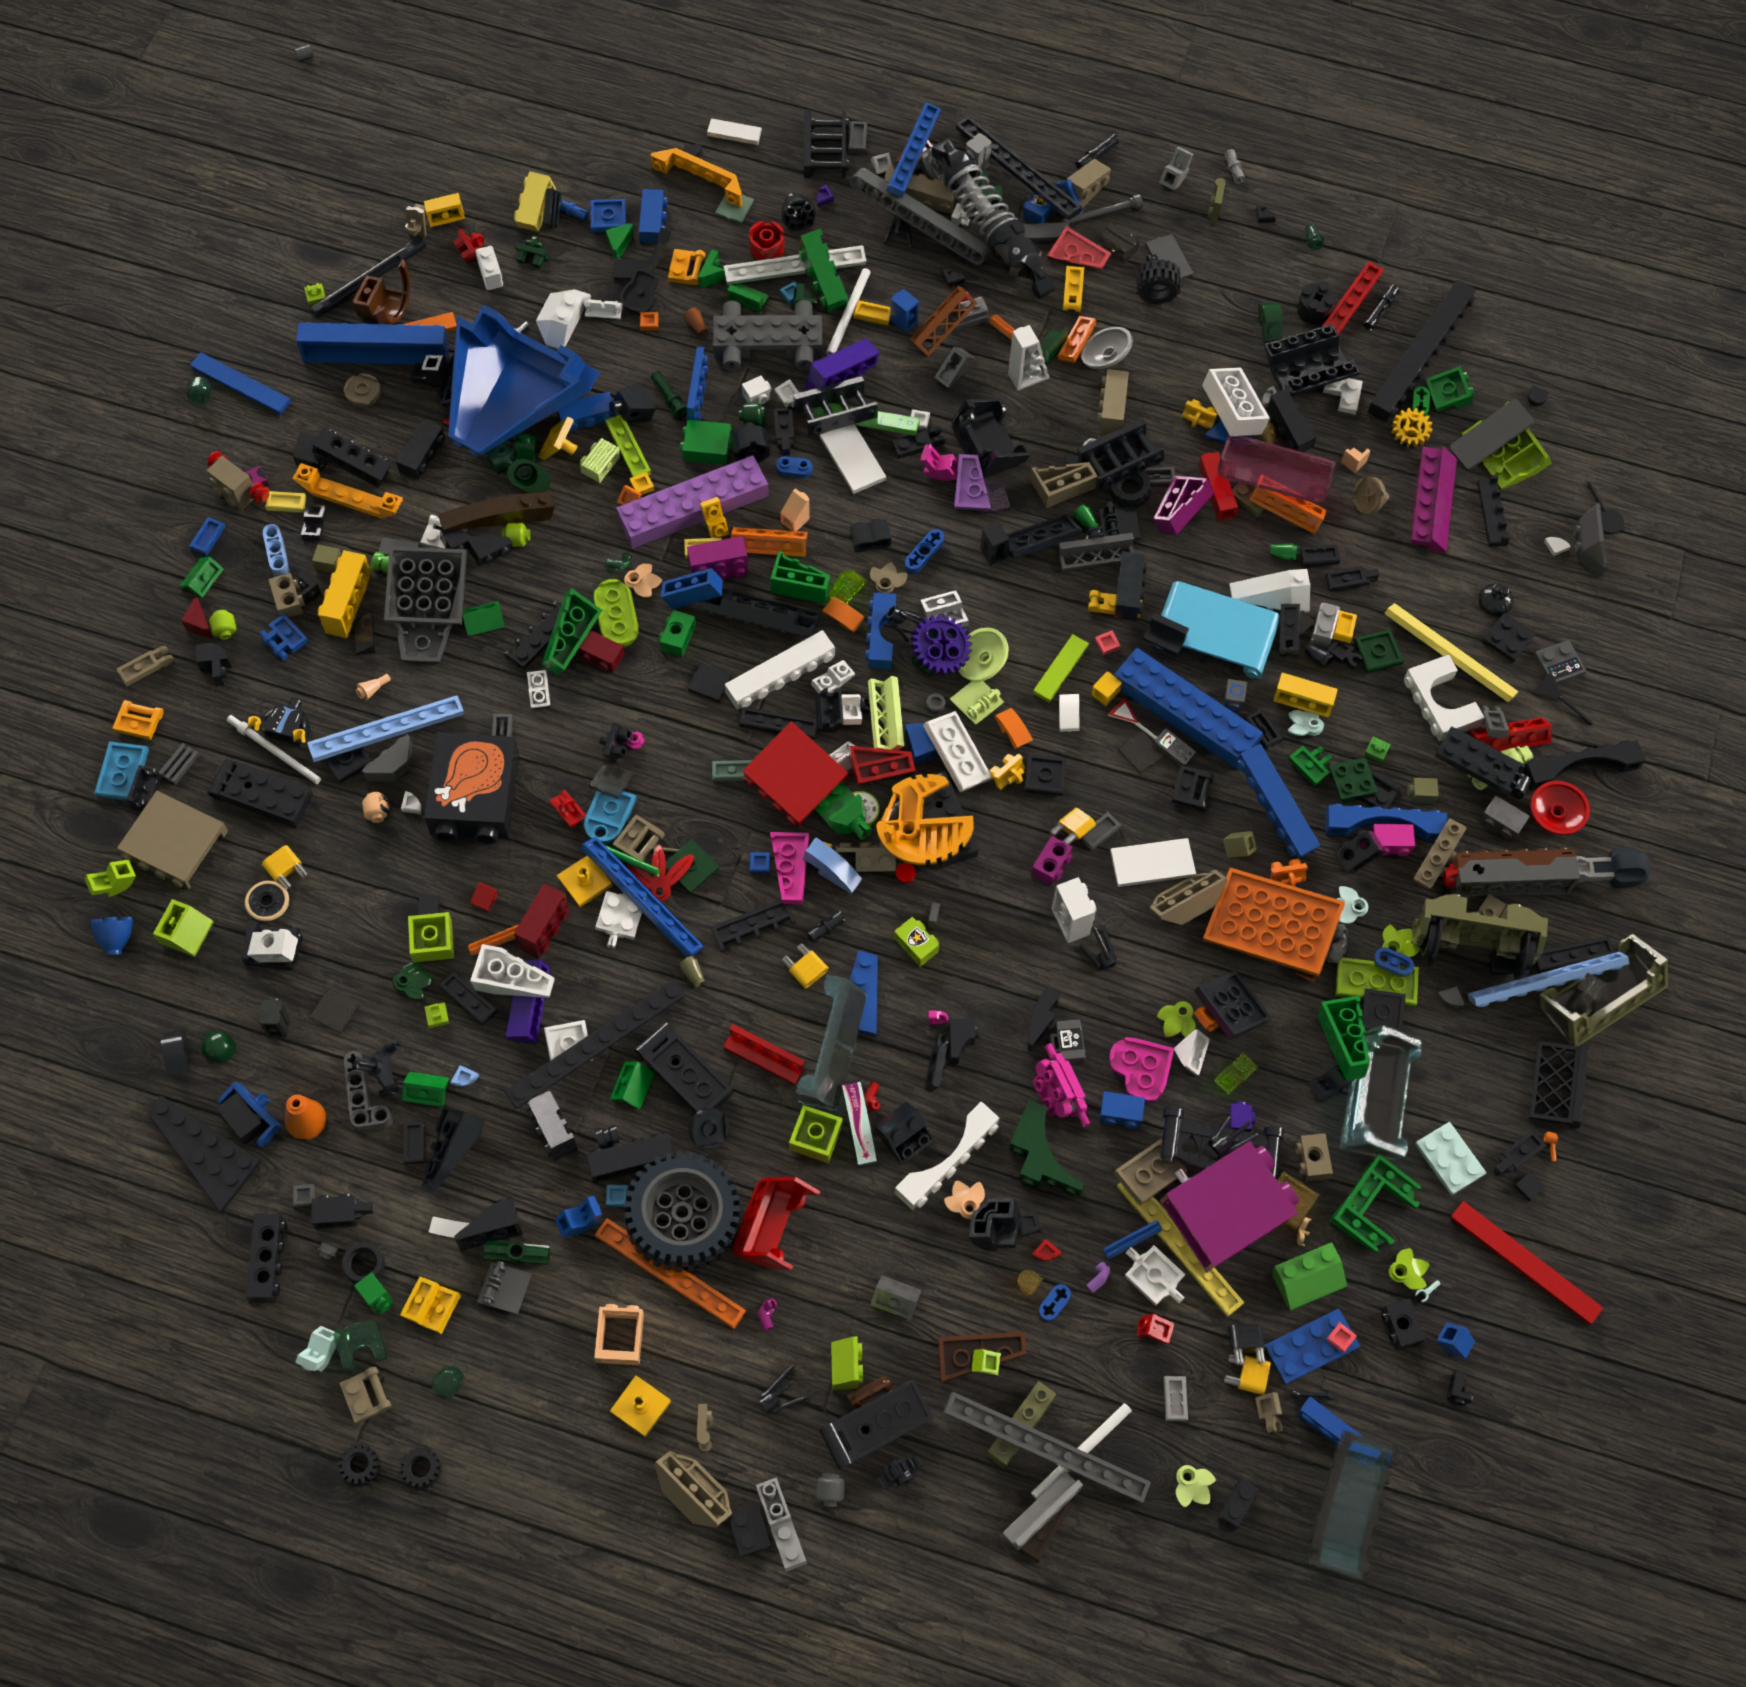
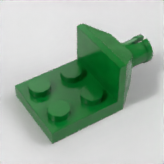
[814,782,872,840]

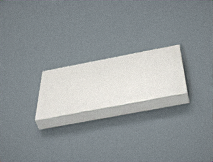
[820,425,886,494]
[923,711,993,792]
[1110,838,1196,887]

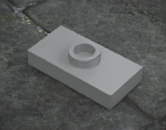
[1163,1376,1188,1421]

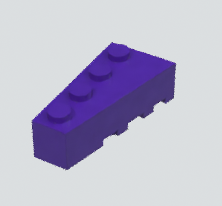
[805,338,880,391]

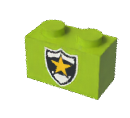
[894,917,939,967]

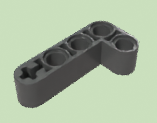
[344,1051,393,1133]

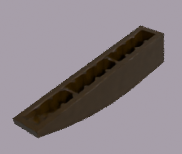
[438,491,555,532]

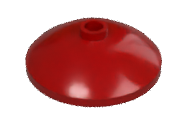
[1530,781,1590,836]

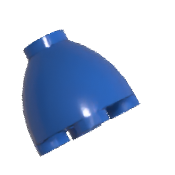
[90,917,133,955]

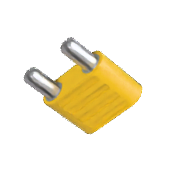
[1050,807,1096,845]
[262,845,307,890]
[782,943,829,989]
[1224,1355,1271,1395]

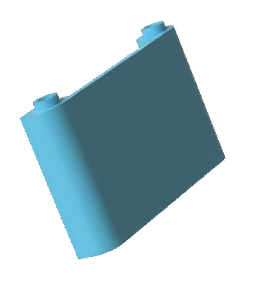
[1152,581,1281,679]

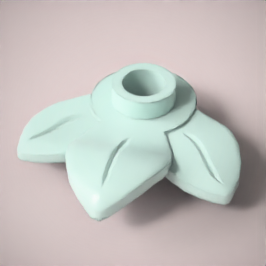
[1288,710,1324,736]
[1337,886,1368,924]

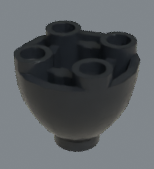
[781,194,816,231]

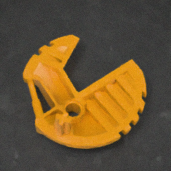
[876,774,974,865]

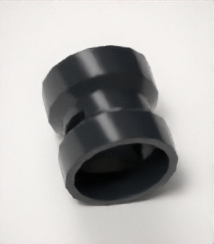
[595,1125,620,1149]

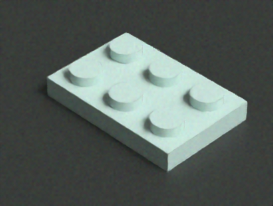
[1415,1122,1486,1196]

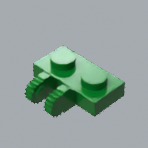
[1288,746,1332,786]

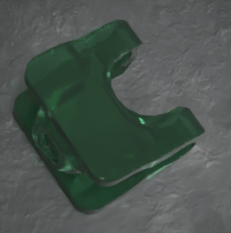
[334,1319,387,1372]

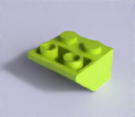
[153,899,214,957]
[831,1336,863,1390]

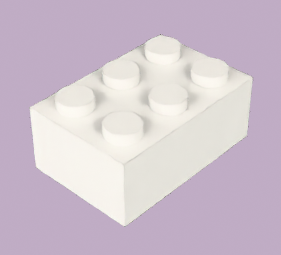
[1052,877,1097,943]

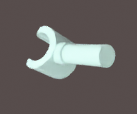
[1415,1280,1440,1303]

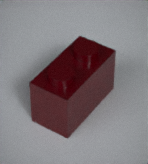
[579,630,625,673]

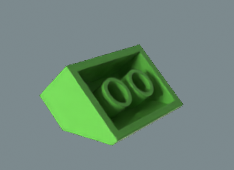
[1271,1242,1347,1311]

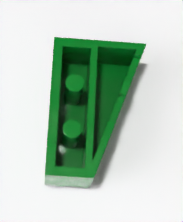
[770,550,830,604]

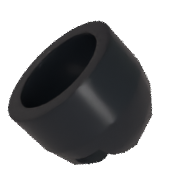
[860,697,871,714]

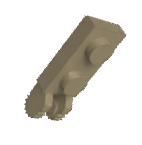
[116,646,174,687]

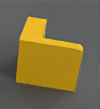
[1091,672,1122,706]

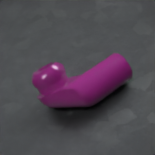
[758,1298,777,1331]

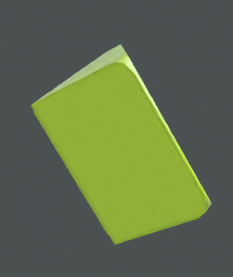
[972,1349,1001,1375]

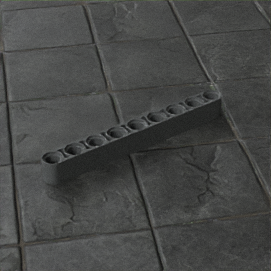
[850,168,991,265]

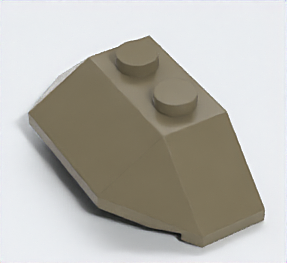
[1150,870,1228,925]
[654,1451,732,1527]

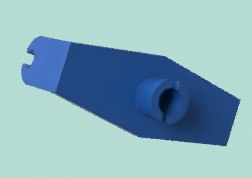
[217,1082,282,1147]

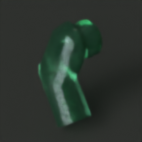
[605,552,632,570]

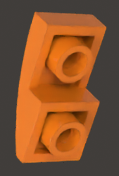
[822,597,865,633]
[994,708,1033,749]

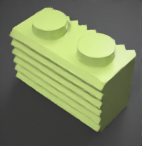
[580,438,620,483]

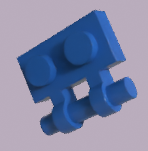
[259,614,309,661]

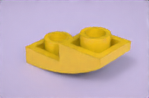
[700,497,729,538]

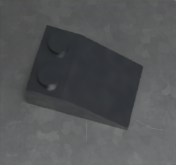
[454,1198,523,1251]

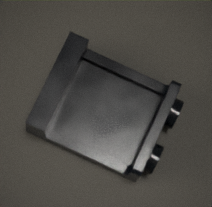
[241,920,303,970]

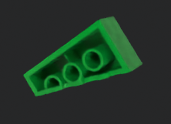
[1317,995,1370,1081]

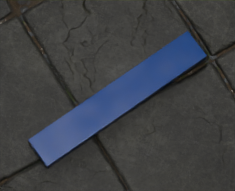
[190,352,291,415]

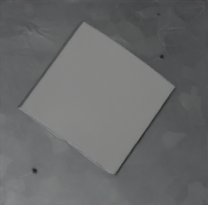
[920,590,969,632]

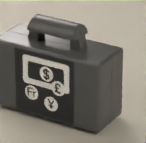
[1049,1019,1086,1064]

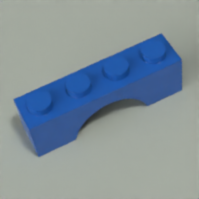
[865,593,896,670]

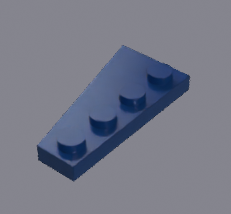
[837,951,878,1036]

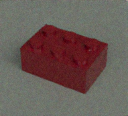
[514,884,570,958]

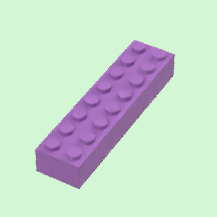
[616,456,769,549]

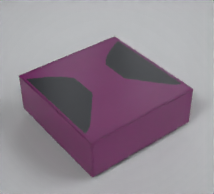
[245,466,268,485]

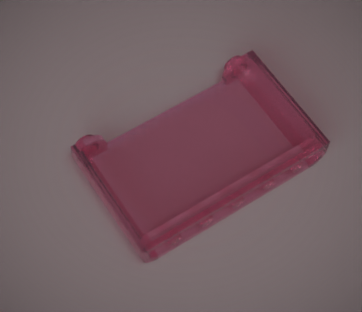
[1218,435,1336,504]

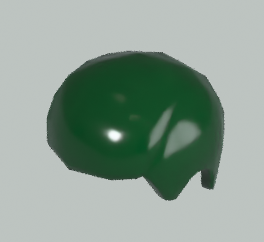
[201,1031,236,1063]

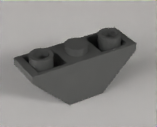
[362,734,413,782]

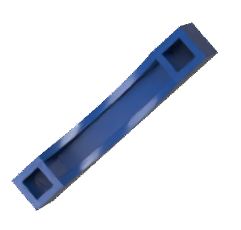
[1325,804,1447,842]

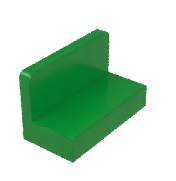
[727,283,769,313]
[179,557,224,598]
[462,601,505,636]
[610,1062,654,1109]
[402,1072,449,1107]

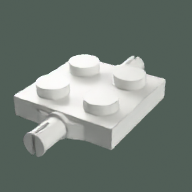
[595,891,642,948]
[1124,1245,1185,1306]

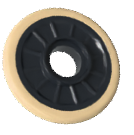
[245,881,289,921]

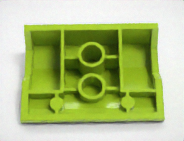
[1462,401,1552,490]

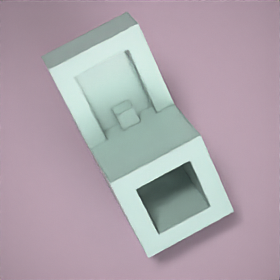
[295,1326,340,1372]

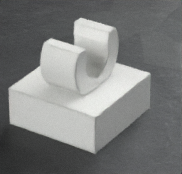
[951,203,970,226]

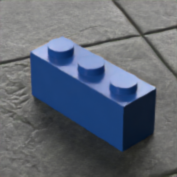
[639,189,668,244]
[557,392,616,432]
[661,568,723,609]

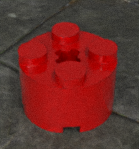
[749,221,785,261]

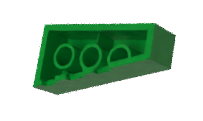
[798,228,848,313]
[542,588,603,676]

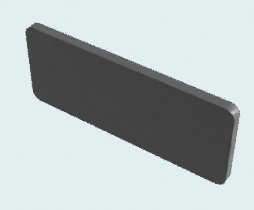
[1450,399,1534,470]

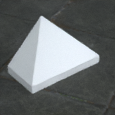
[1174,1030,1210,1076]

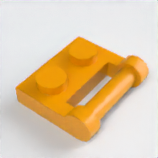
[668,249,706,285]
[112,700,163,740]

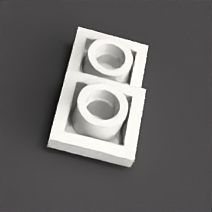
[811,660,855,693]
[527,670,550,708]
[1060,694,1080,732]

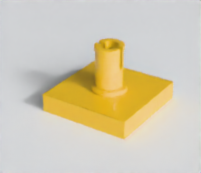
[538,416,577,461]
[557,856,613,908]
[610,1376,671,1438]

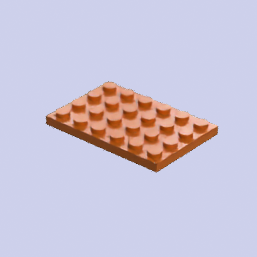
[1203,868,1345,976]

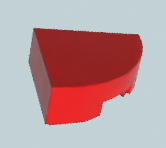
[1032,1239,1062,1261]

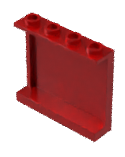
[743,721,849,827]

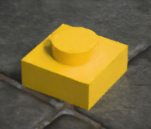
[630,472,654,495]

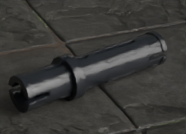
[1075,134,1119,170]
[1363,285,1400,331]

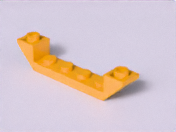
[650,148,742,207]
[293,463,403,518]

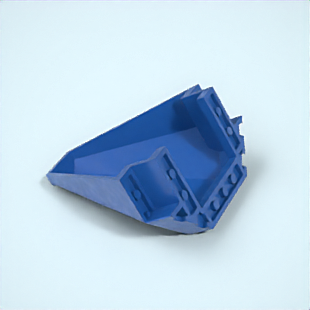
[448,305,601,457]

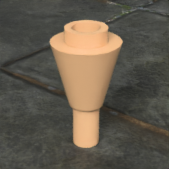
[356,674,390,701]

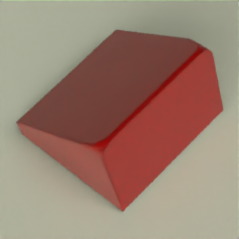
[470,882,498,912]

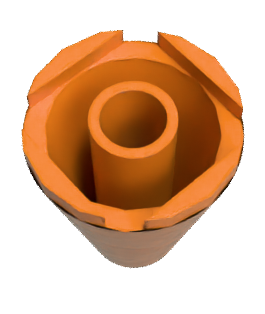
[285,1095,327,1140]

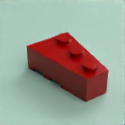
[847,745,915,786]

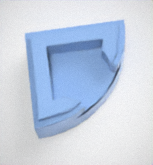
[450,1065,479,1087]

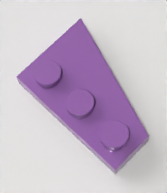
[954,454,992,511]

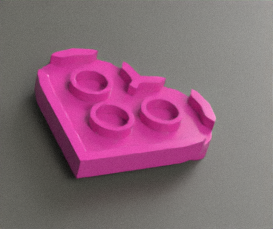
[1109,1037,1174,1103]

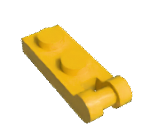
[1063,266,1084,312]
[1088,590,1142,618]

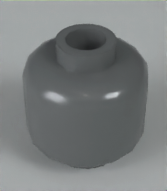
[816,1473,845,1507]

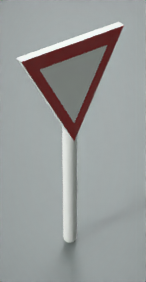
[1107,698,1157,740]

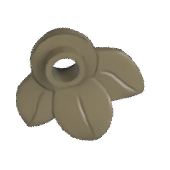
[870,562,908,594]

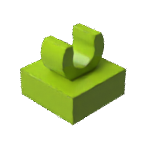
[304,283,326,306]
[425,1002,449,1028]

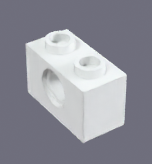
[247,929,298,963]

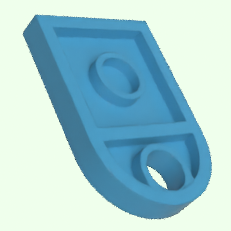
[584,784,637,844]

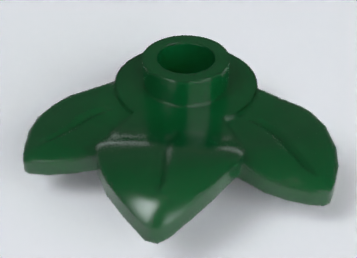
[392,962,434,1000]

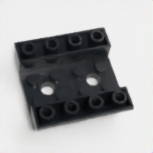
[1265,324,1361,396]

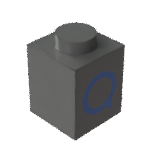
[1223,679,1247,711]

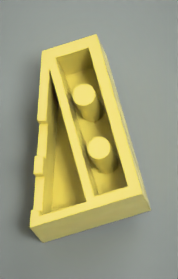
[514,171,556,232]

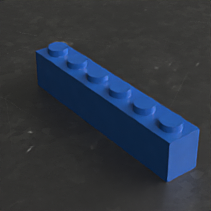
[1236,744,1320,859]

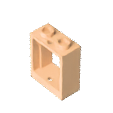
[595,1304,644,1365]

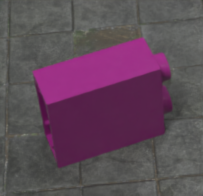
[1160,1141,1299,1273]

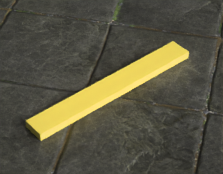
[1385,604,1518,702]
[1117,1183,1244,1317]

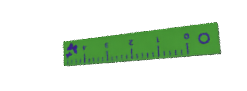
[811,403,920,436]

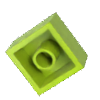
[408,912,454,963]
[789,1105,843,1163]

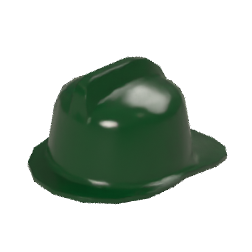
[507,459,551,493]

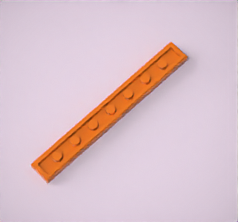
[595,1218,746,1329]

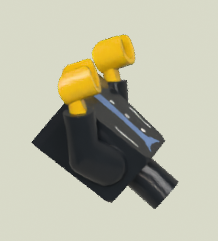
[248,698,311,746]

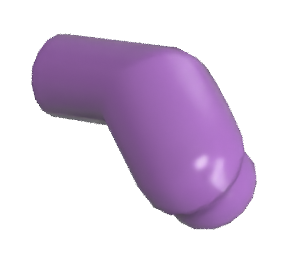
[1087,1262,1110,1293]

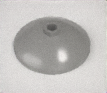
[1081,327,1133,369]

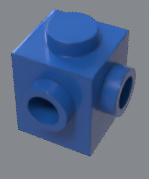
[1437,1322,1475,1359]

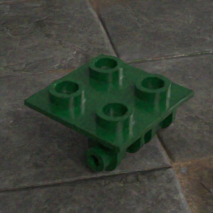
[1329,758,1378,803]

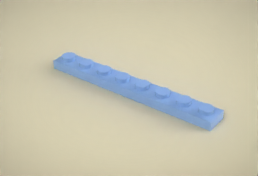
[307,695,464,762]
[1468,952,1629,1007]

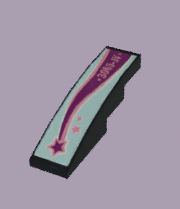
[840,1079,878,1168]

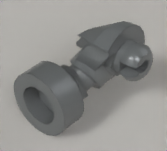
[1325,924,1349,963]

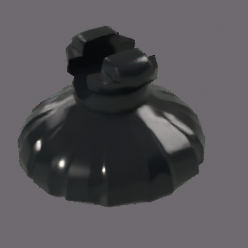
[1479,583,1514,616]

